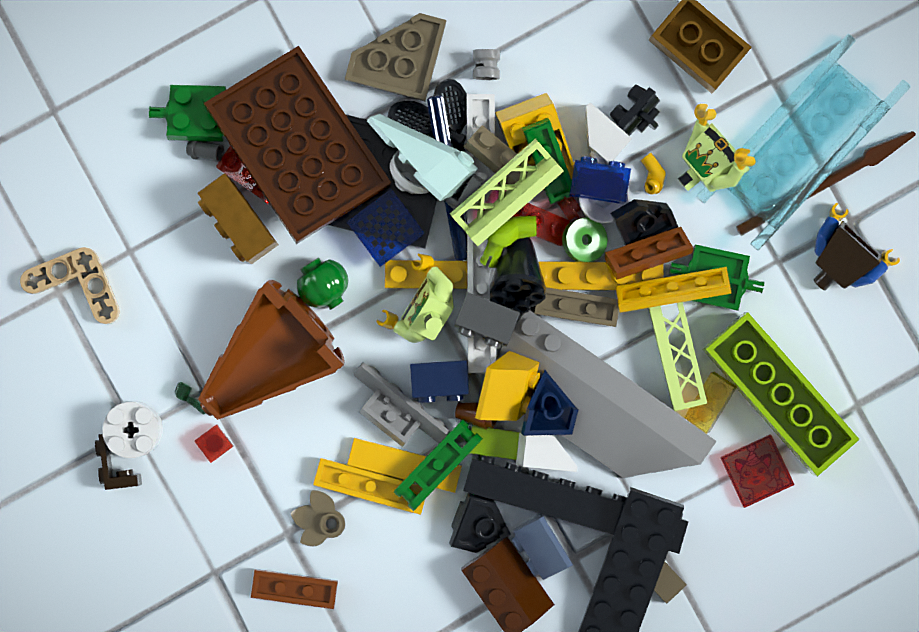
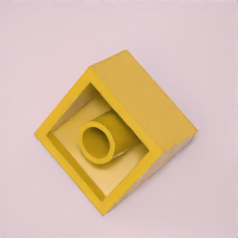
[475,351,540,421]

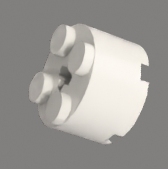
[102,401,163,458]

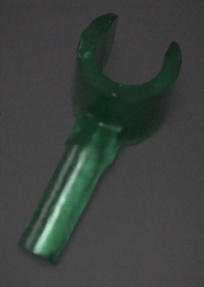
[175,382,205,415]

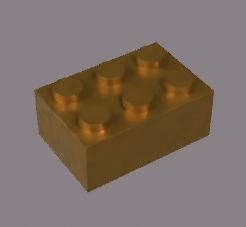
[649,0,752,94]
[197,173,279,264]

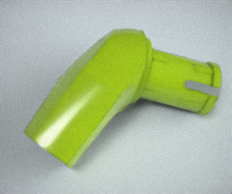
[480,216,537,268]

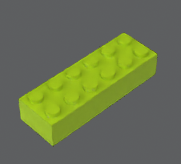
[702,312,860,477]

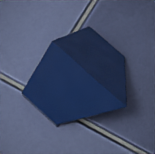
[521,370,579,436]

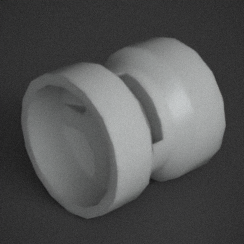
[473,49,500,80]

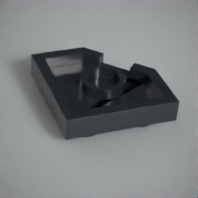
[610,199,678,245]

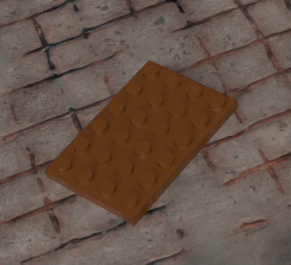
[204,46,391,244]

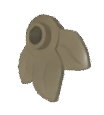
[291,490,345,547]

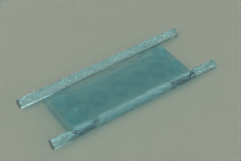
[696,34,911,251]

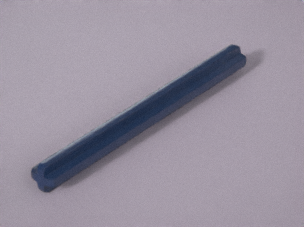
[427,95,467,261]

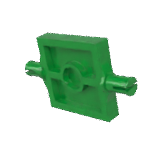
[149,85,226,142]
[669,244,765,311]

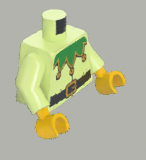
[677,104,756,192]
[376,253,454,343]

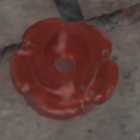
[557,196,581,221]

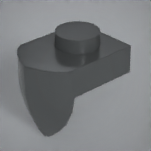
[444,174,484,215]

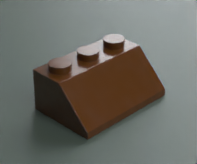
[461,537,555,632]

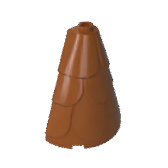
[198,280,345,420]

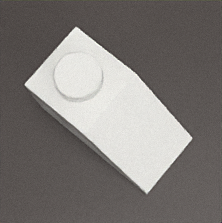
[585,102,632,166]
[516,431,578,472]

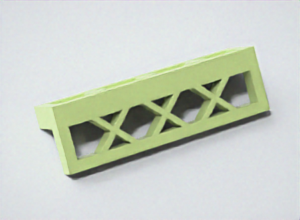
[450,139,564,246]
[648,302,707,411]

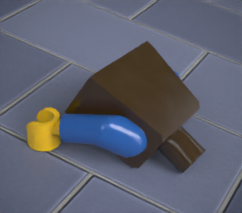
[813,203,900,291]

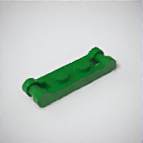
[394,420,483,511]

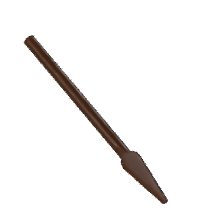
[736,131,916,236]

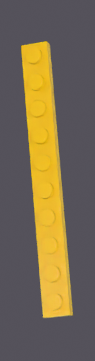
[385,260,664,290]

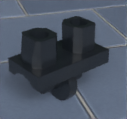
[610,84,660,136]

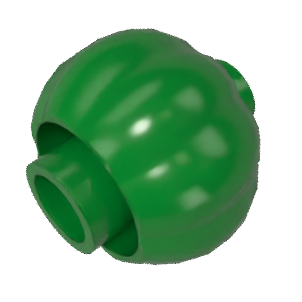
[297,257,349,310]

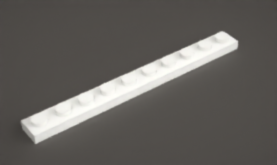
[466,94,496,374]

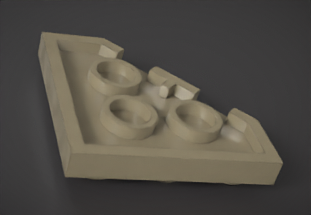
[345,13,447,102]

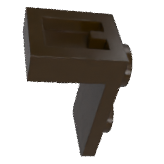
[95,433,142,490]

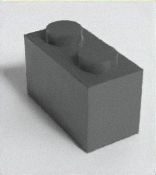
[454,292,520,349]

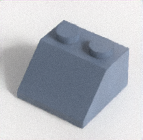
[512,514,573,580]

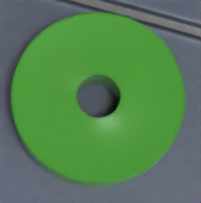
[562,217,608,262]

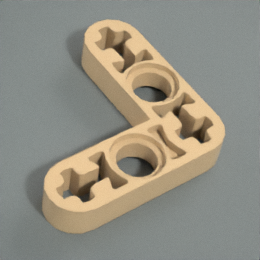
[20,247,120,324]

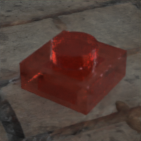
[195,424,234,463]

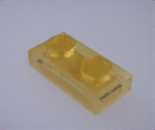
[684,371,737,434]

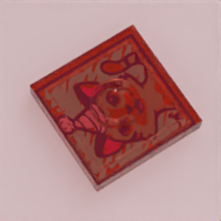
[720,434,795,508]

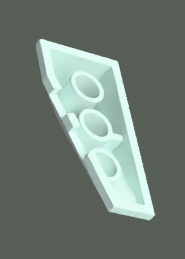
[367,114,478,201]

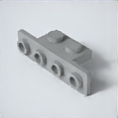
[354,362,450,447]

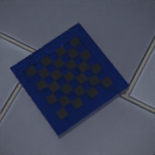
[347,189,425,267]

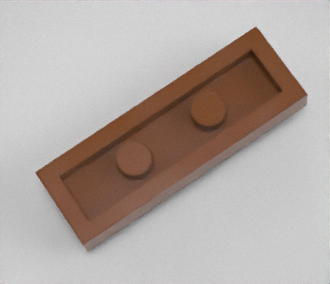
[605,227,693,280]
[251,569,338,609]

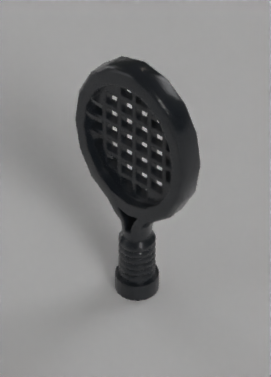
[433,79,467,153]
[388,101,466,147]

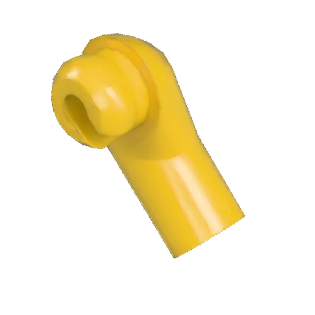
[640,152,666,195]

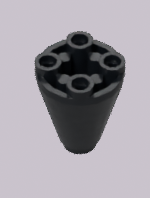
[490,237,546,313]

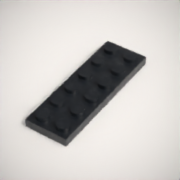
[578,487,684,632]

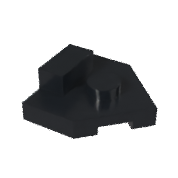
[449,493,511,553]

